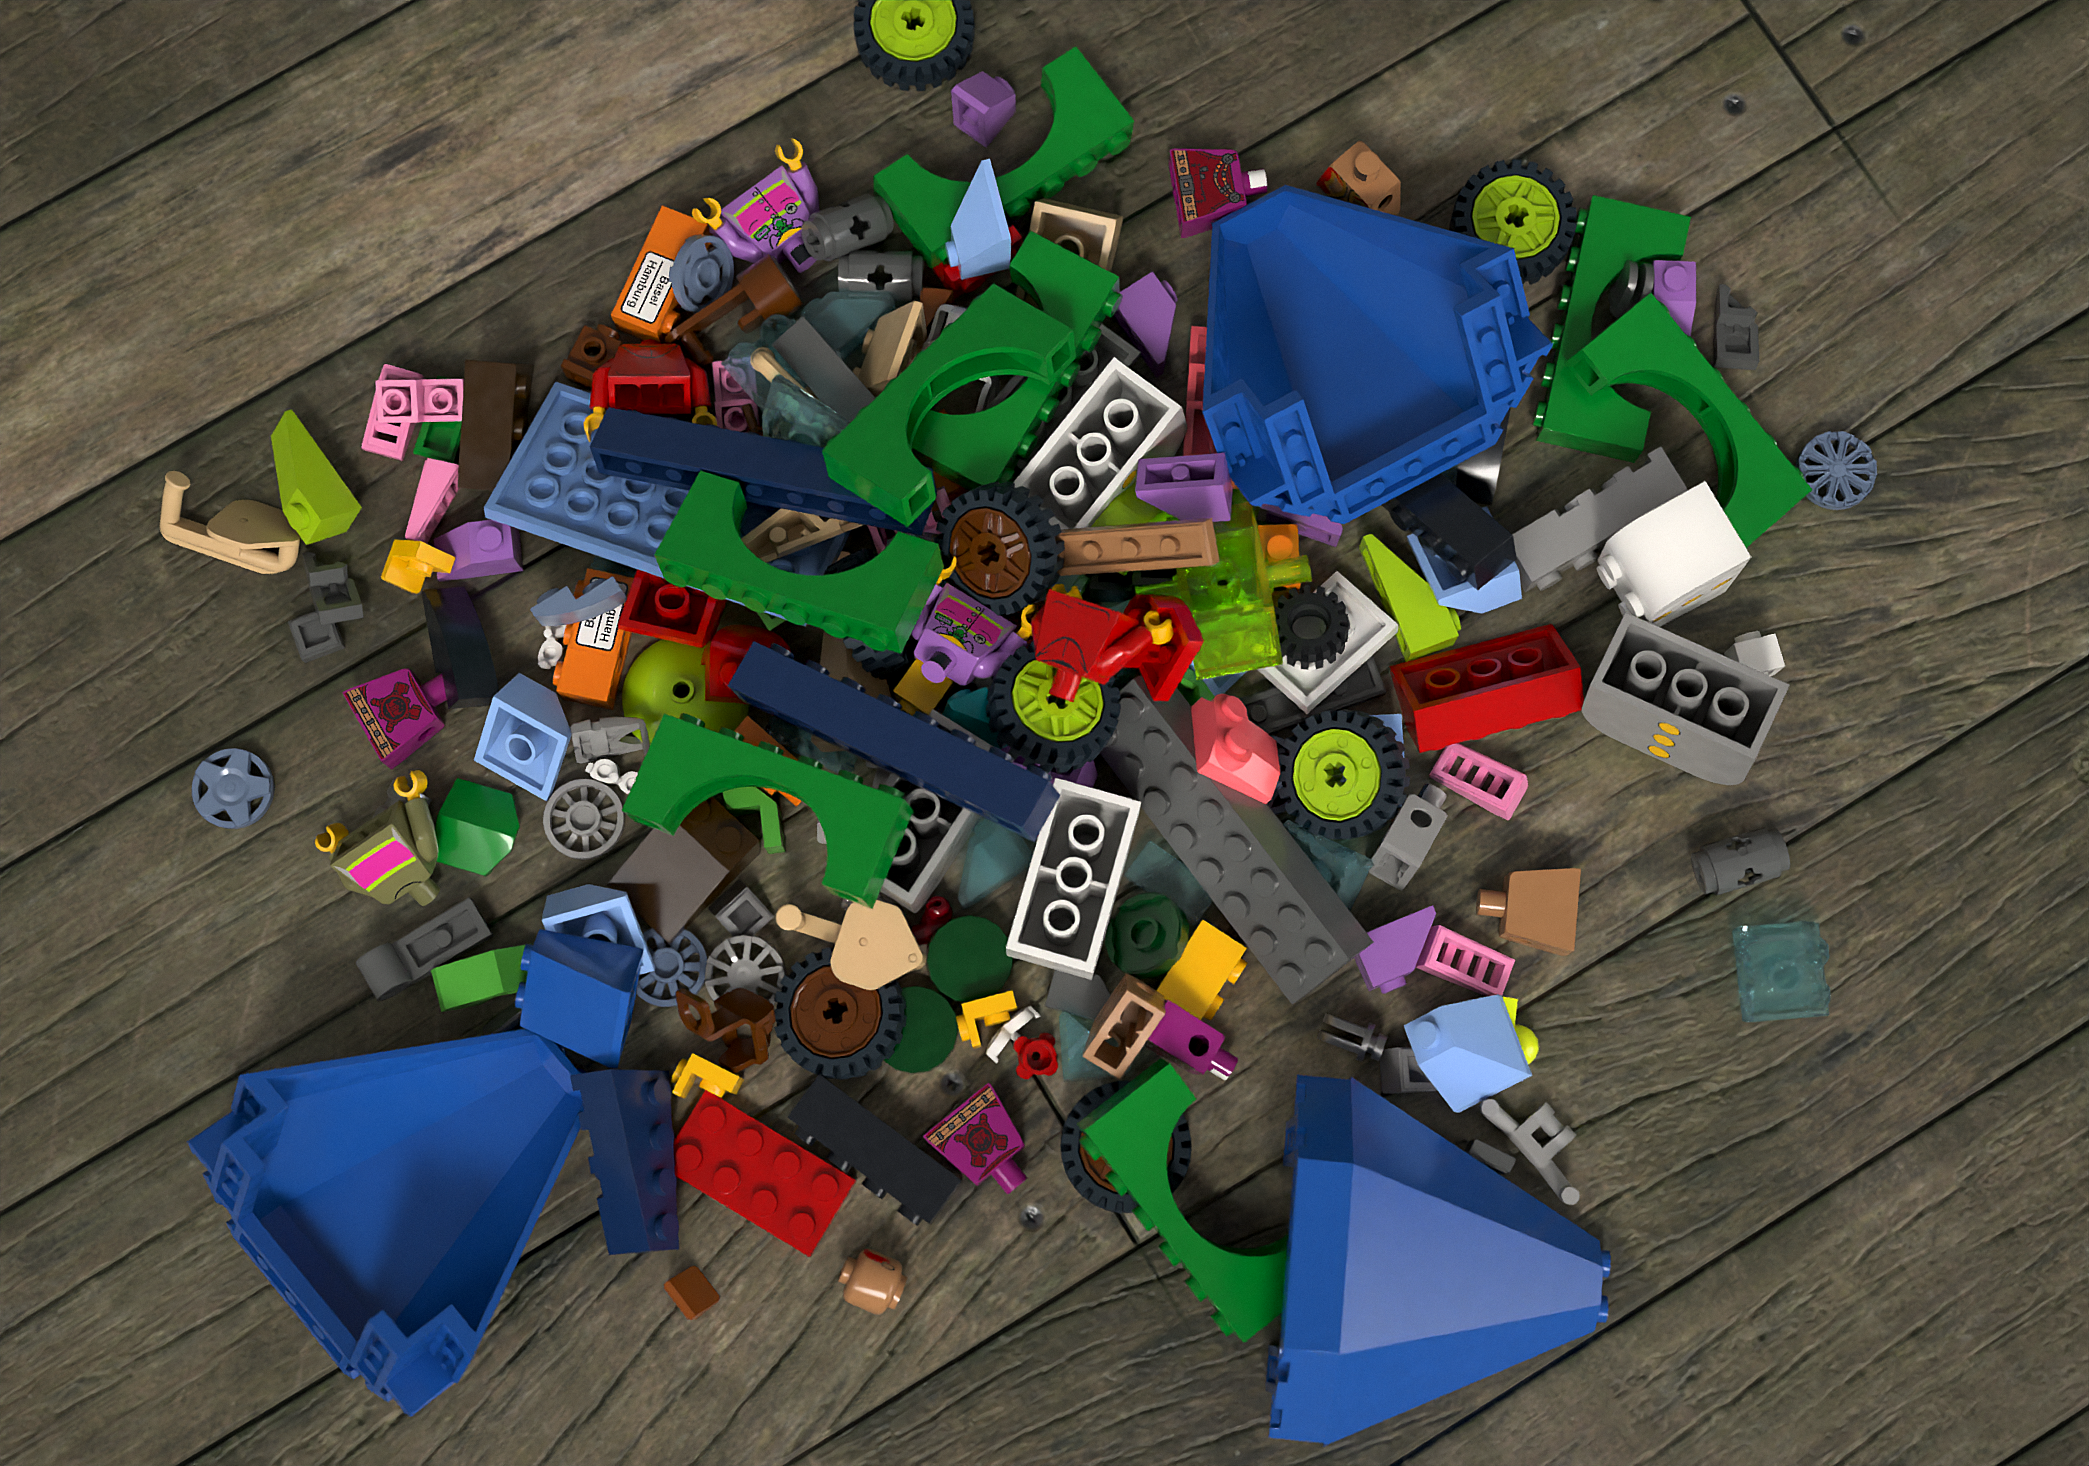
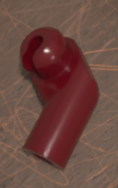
[909,896,952,946]

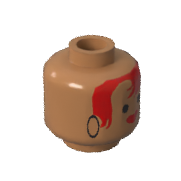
[838,1248,907,1315]

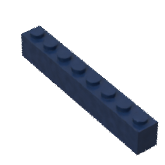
[590,407,937,535]
[728,641,1061,842]

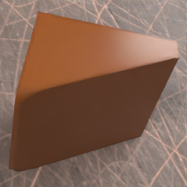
[920,288,955,336]
[663,1266,720,1320]

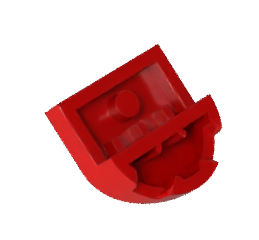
[1123,594,1204,701]
[701,625,792,704]

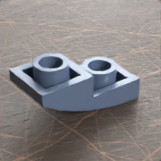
[530,576,627,626]

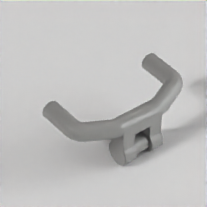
[1479,1098,1580,1205]

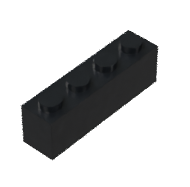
[1381,473,1517,590]
[788,1074,962,1226]

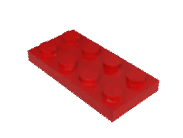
[673,1090,857,1257]

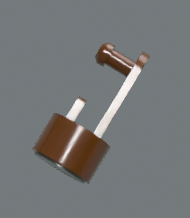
[664,254,805,369]

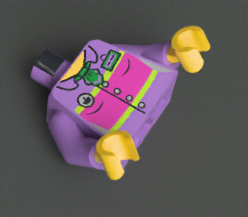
[692,138,820,272]
[911,556,1035,685]

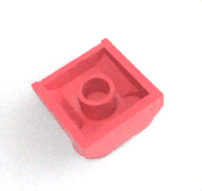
[1191,694,1280,804]

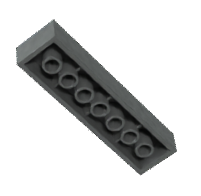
[1100,675,1374,1005]

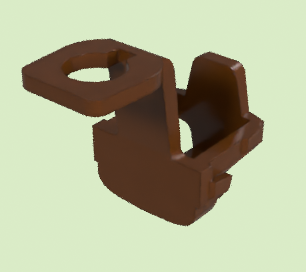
[676,988,776,1074]

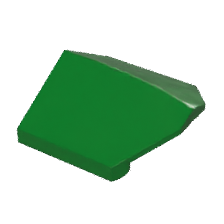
[435,778,520,876]

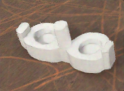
[538,625,566,669]
[585,759,638,794]
[985,1006,1040,1064]

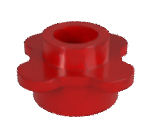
[1013,1032,1058,1079]

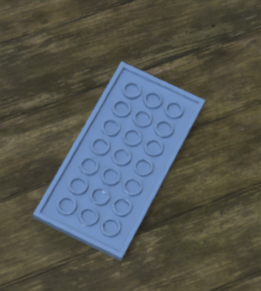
[484,382,852,626]

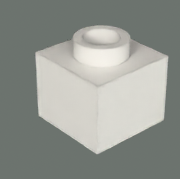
[1724,631,1785,676]

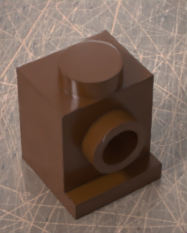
[561,324,623,390]

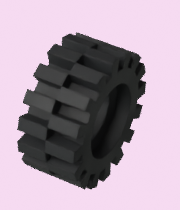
[1270,585,1349,670]

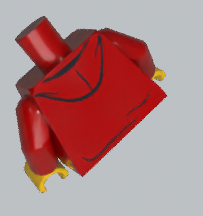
[584,339,717,442]
[1031,584,1173,702]

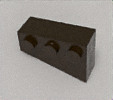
[457,360,534,491]

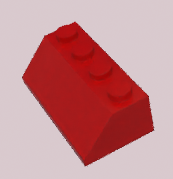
[1389,624,1584,753]

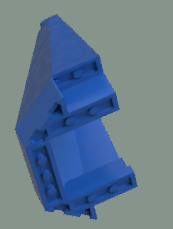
[1202,185,1553,524]
[187,1029,586,1417]
[1265,1075,1611,1446]

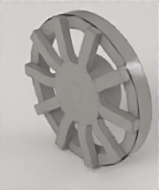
[543,779,625,860]
[705,935,787,1006]

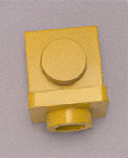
[381,539,456,594]
[956,990,1017,1049]
[671,1053,744,1098]

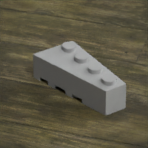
[1513,446,1688,592]

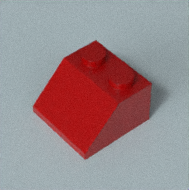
[618,569,727,648]

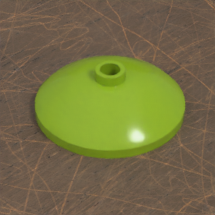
[622,639,750,744]

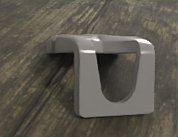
[570,717,650,763]

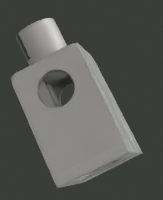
[1364,784,1448,891]

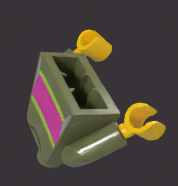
[315,770,440,906]

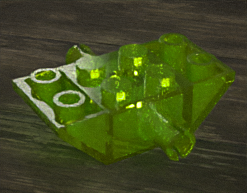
[1135,502,1312,680]

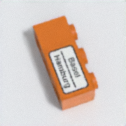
[611,205,714,344]
[553,568,634,710]

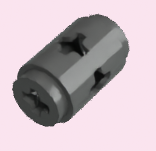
[801,194,893,261]
[838,250,924,301]
[1691,827,1790,895]

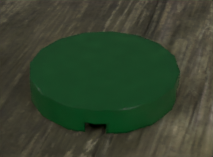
[1105,892,1189,979]
[926,915,1013,1002]
[883,986,958,1075]

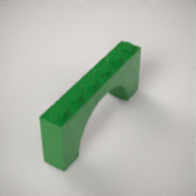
[873,46,1134,269]
[1532,195,1691,463]
[912,231,1123,491]
[822,283,1077,527]
[1564,293,1812,548]
[654,471,944,654]
[622,713,913,909]
[1077,1058,1288,1343]

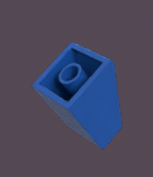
[515,929,644,1069]

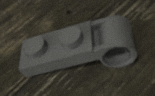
[356,897,494,1001]

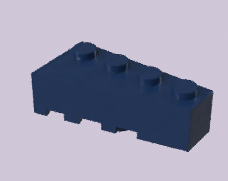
[570,1069,679,1255]

